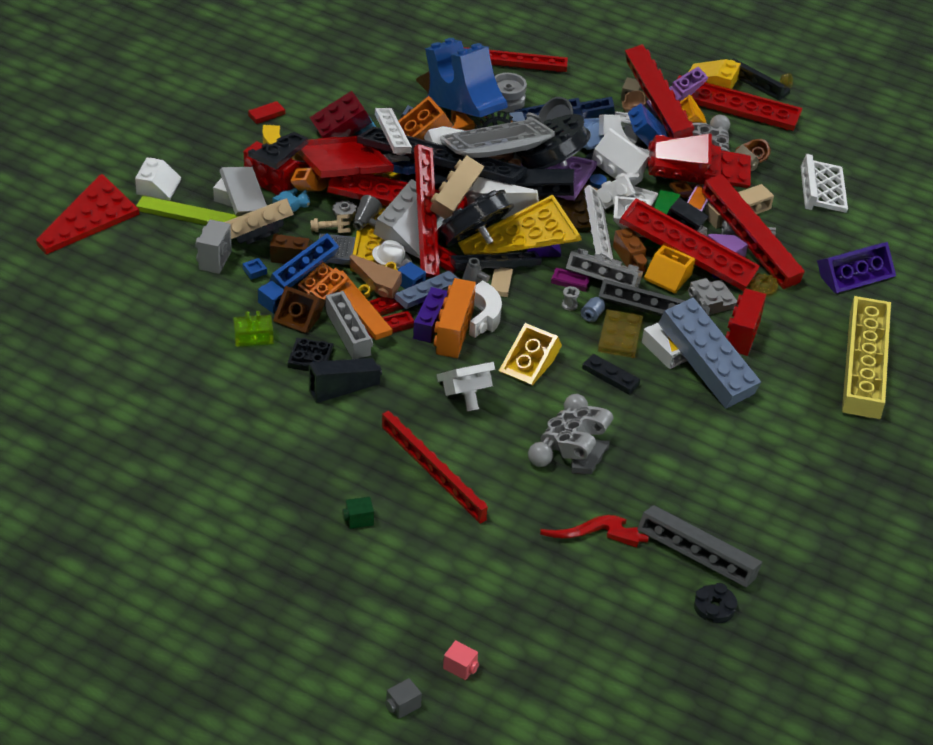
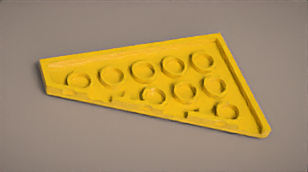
[458,195,582,255]

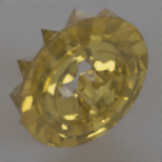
[749,273,778,295]

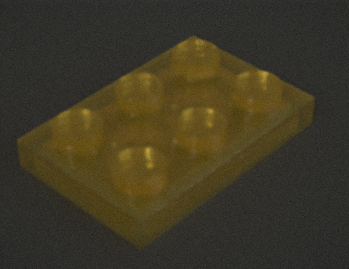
[598,309,643,358]

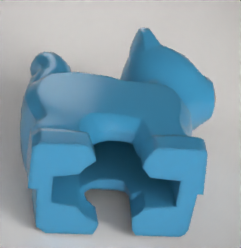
[273,188,310,218]

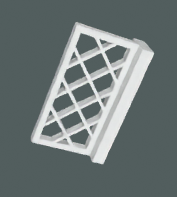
[801,154,848,213]

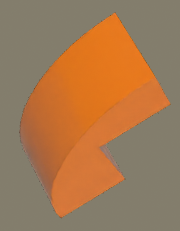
[291,168,330,192]

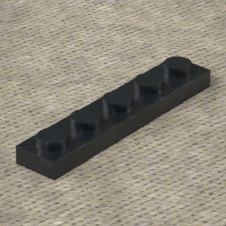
[450,251,542,271]

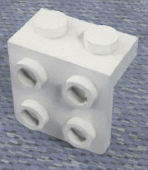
[597,172,640,209]

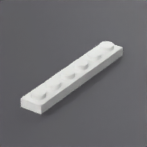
[375,108,412,155]
[584,185,613,261]

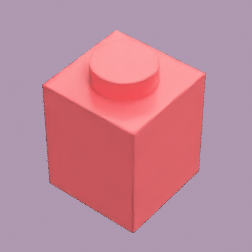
[443,640,479,681]

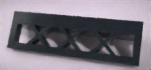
[732,58,791,101]

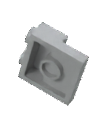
[688,278,738,314]

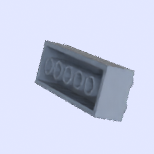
[658,297,761,409]

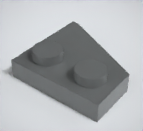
[571,440,609,474]

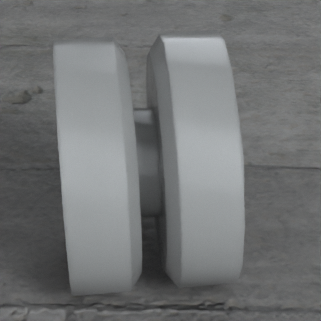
[495,73,527,112]

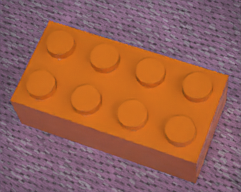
[434,278,476,359]

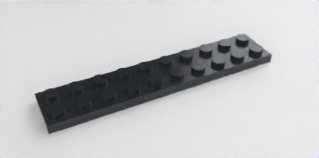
[357,126,527,185]

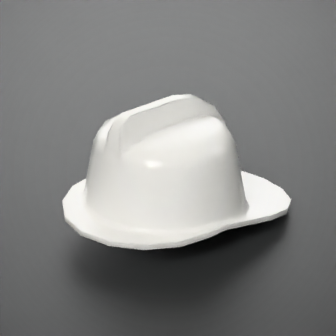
[372,240,412,269]

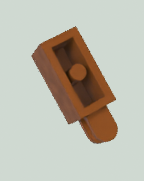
[613,228,647,272]

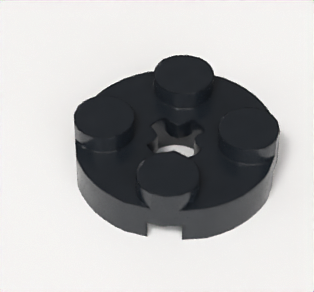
[694,583,737,623]

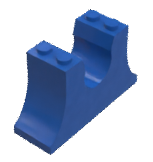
[425,38,508,117]

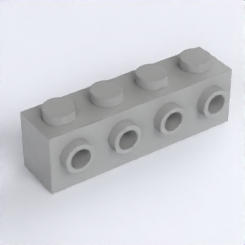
[566,248,643,288]
[326,291,373,359]

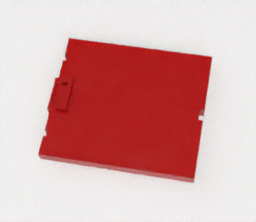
[297,136,394,178]

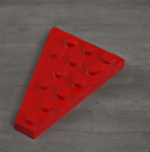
[36,174,139,254]

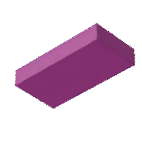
[551,268,591,292]

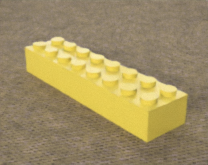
[842,296,891,419]

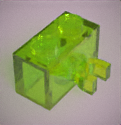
[233,311,274,346]

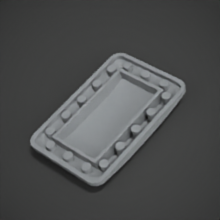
[440,119,555,158]

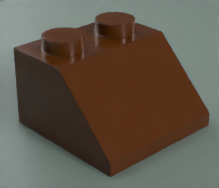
[270,234,313,264]
[273,286,326,333]

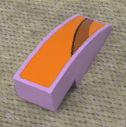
[687,185,708,212]

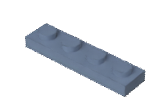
[394,271,459,309]

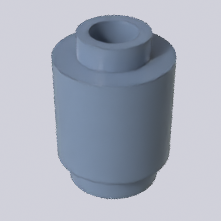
[581,297,605,322]

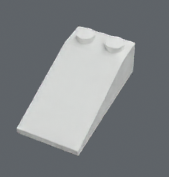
[466,177,539,219]

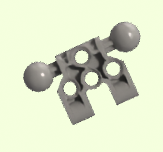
[693,114,730,152]
[528,394,614,467]

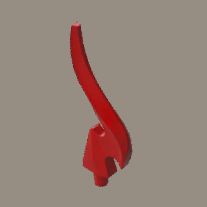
[540,515,649,547]

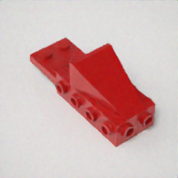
[648,134,751,188]

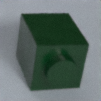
[342,496,374,529]

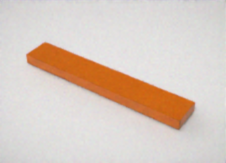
[336,270,392,340]

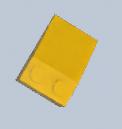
[689,59,741,89]
[499,323,562,386]

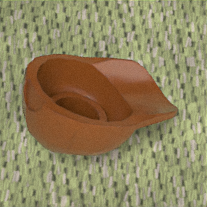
[735,139,770,164]

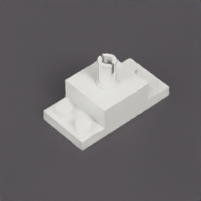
[437,362,495,411]

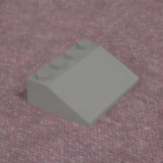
[373,179,453,259]

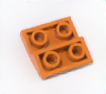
[298,262,349,300]

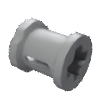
[562,286,580,311]

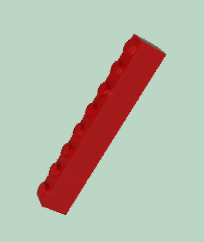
[625,44,694,138]
[702,174,805,289]

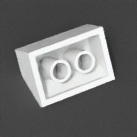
[592,128,649,186]

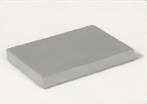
[220,167,267,215]

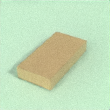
[491,267,513,297]

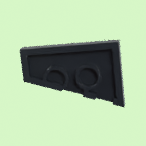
[248,132,308,170]

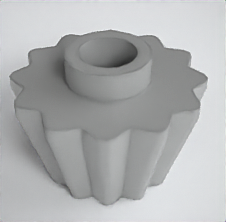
[333,200,357,222]

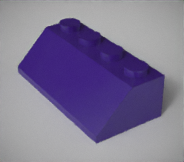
[817,242,896,293]

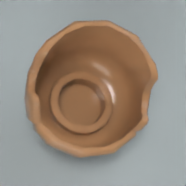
[622,90,647,113]

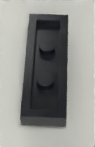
[582,354,640,395]

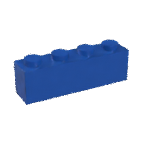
[269,233,339,289]

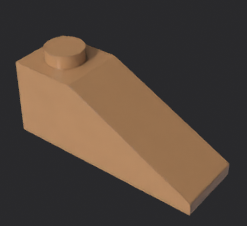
[350,254,402,299]

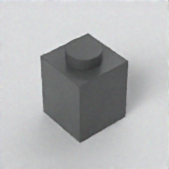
[385,678,422,719]

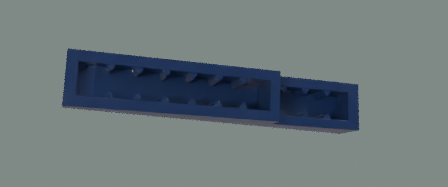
[515,97,615,120]

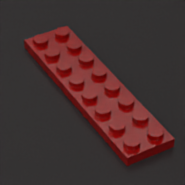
[677,75,803,131]
[327,174,468,211]
[619,198,760,291]

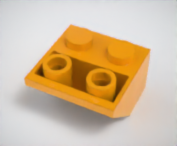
[644,245,695,294]

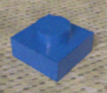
[243,258,267,279]

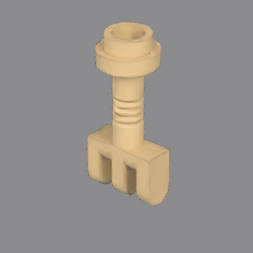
[311,214,351,233]

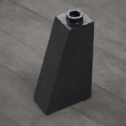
[309,358,382,403]

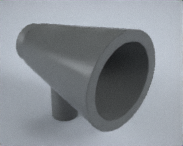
[353,195,383,230]
[462,258,490,285]

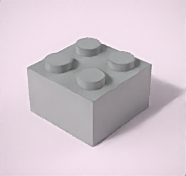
[195,220,232,274]

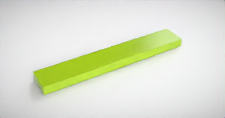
[136,196,239,225]

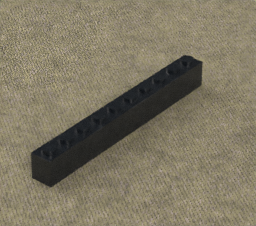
[400,169,575,196]

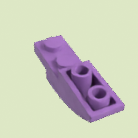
[647,66,708,116]

